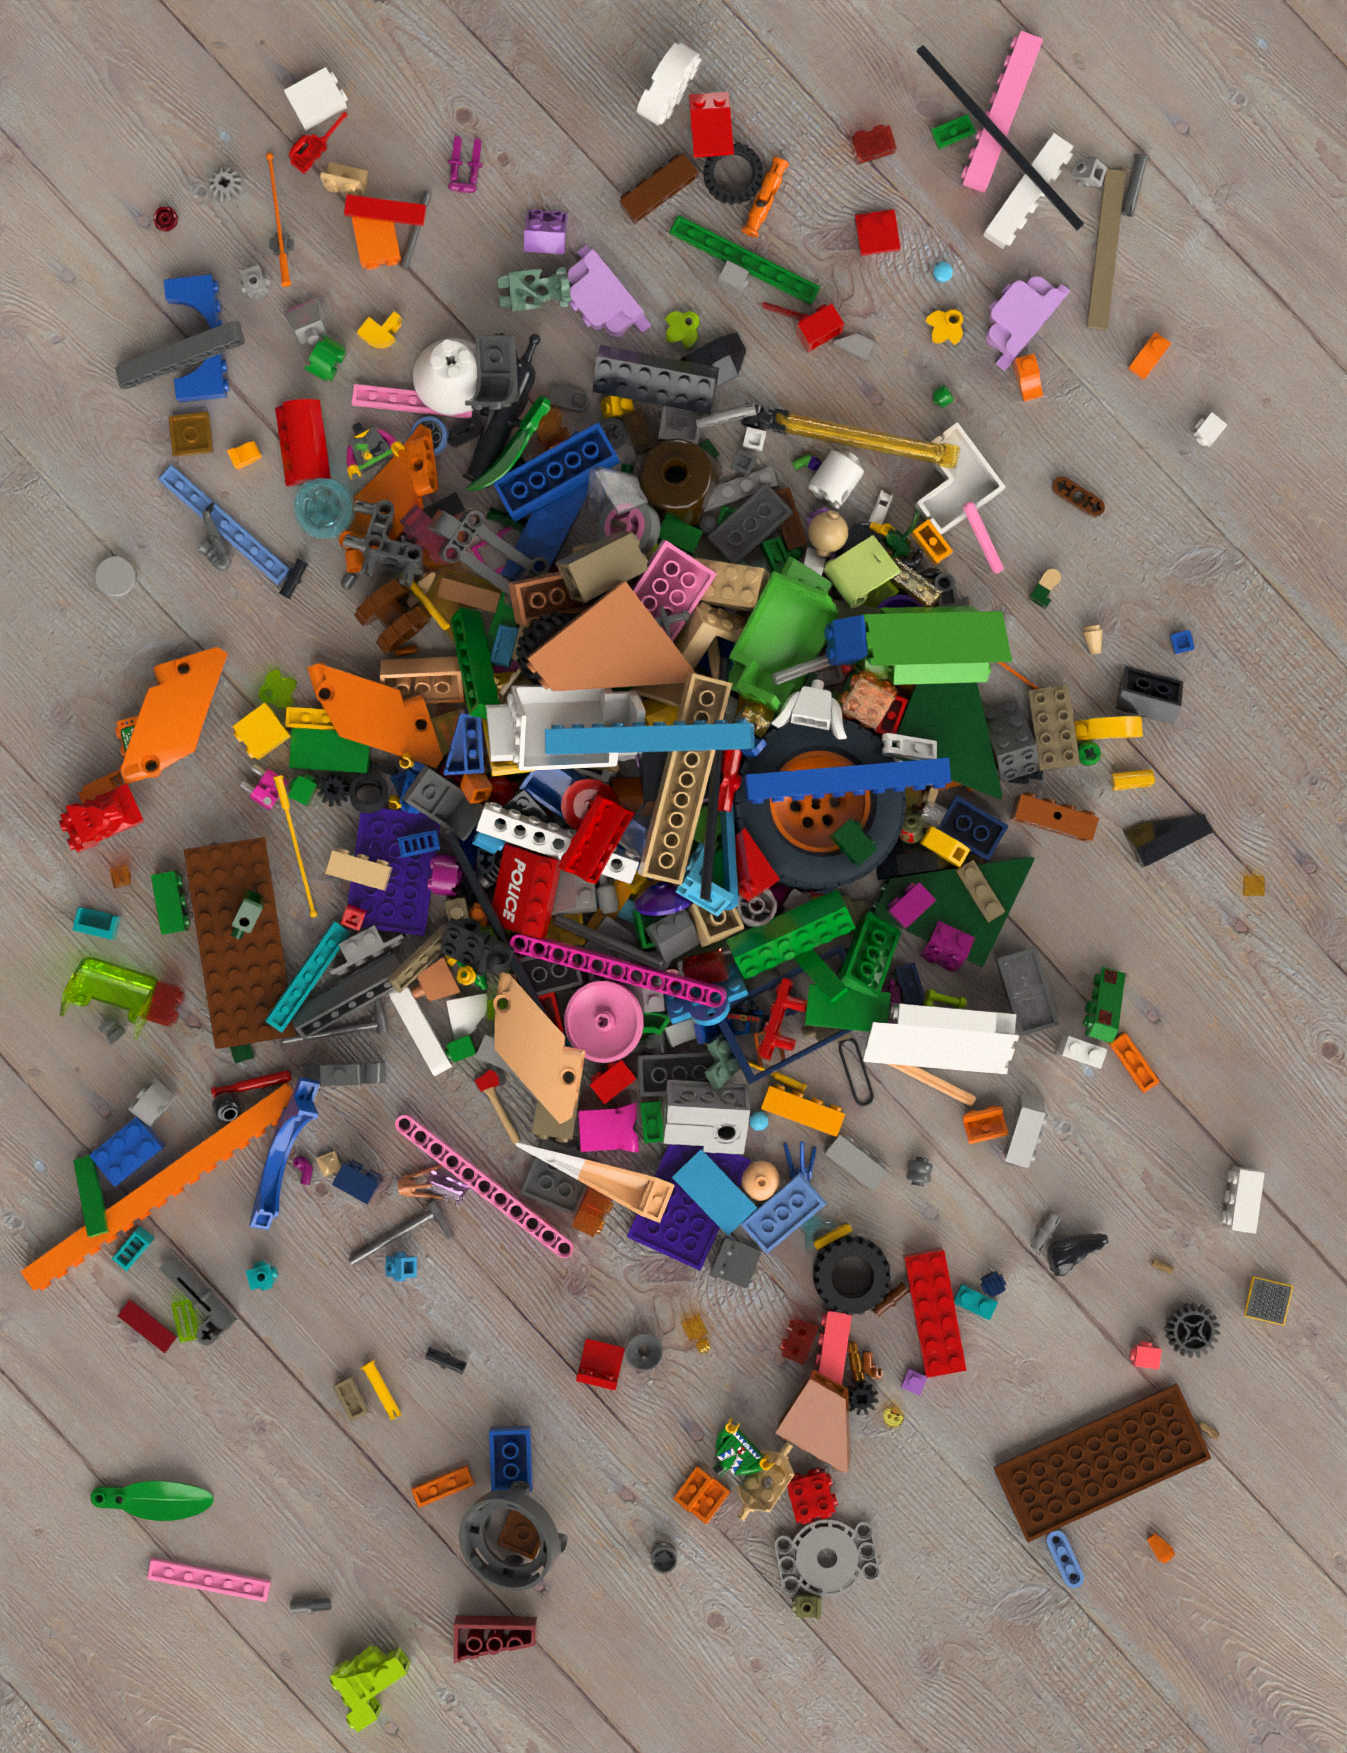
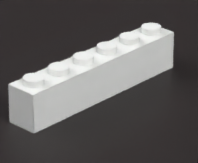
[983,133,1074,249]

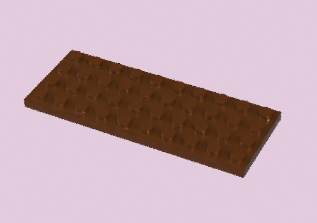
[183,837,296,1049]
[993,1383,1212,1543]

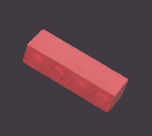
[815,1309,852,1385]

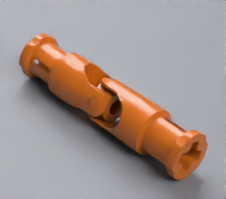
[741,157,789,238]

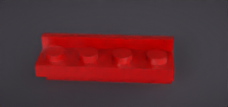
[275,399,331,487]
[558,794,635,884]

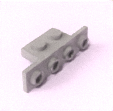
[330,925,405,976]

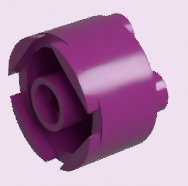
[428,854,464,897]

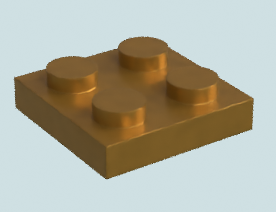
[168,412,214,457]

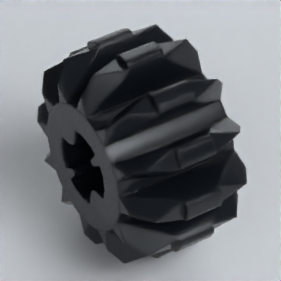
[317,773,350,807]
[847,1380,878,1415]

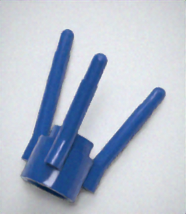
[783,1141,816,1183]

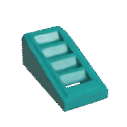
[111,1226,155,1272]

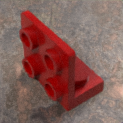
[576,1338,625,1391]

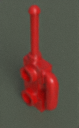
[289,112,347,175]

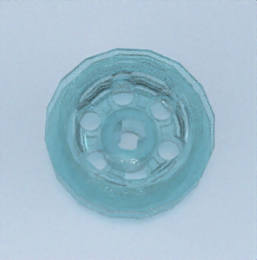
[294,478,355,539]

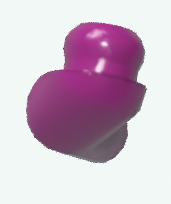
[293,1156,313,1185]

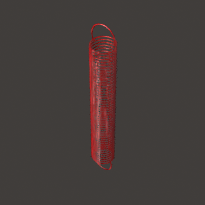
[757,301,806,319]

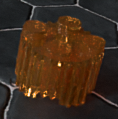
[536,406,571,451]

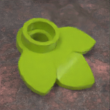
[665,311,700,349]

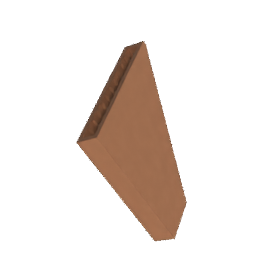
[526,581,696,692]

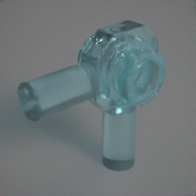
[800,1214,836,1250]

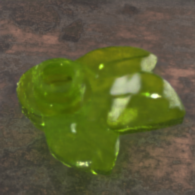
[258,669,297,708]

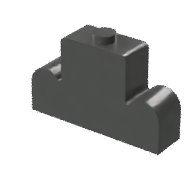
[303,1062,386,1086]

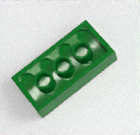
[838,911,901,998]

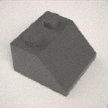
[644,909,700,964]

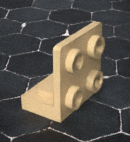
[320,162,369,196]

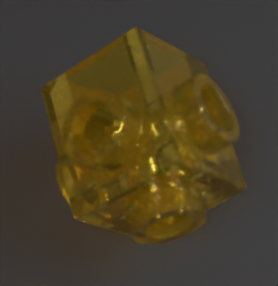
[741,701,775,738]

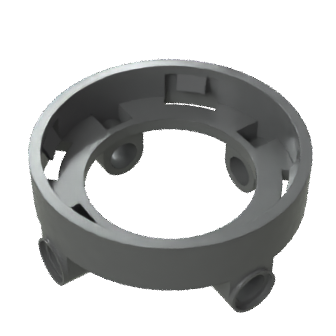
[459,1481,568,1591]

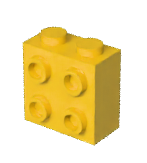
[232,703,291,760]

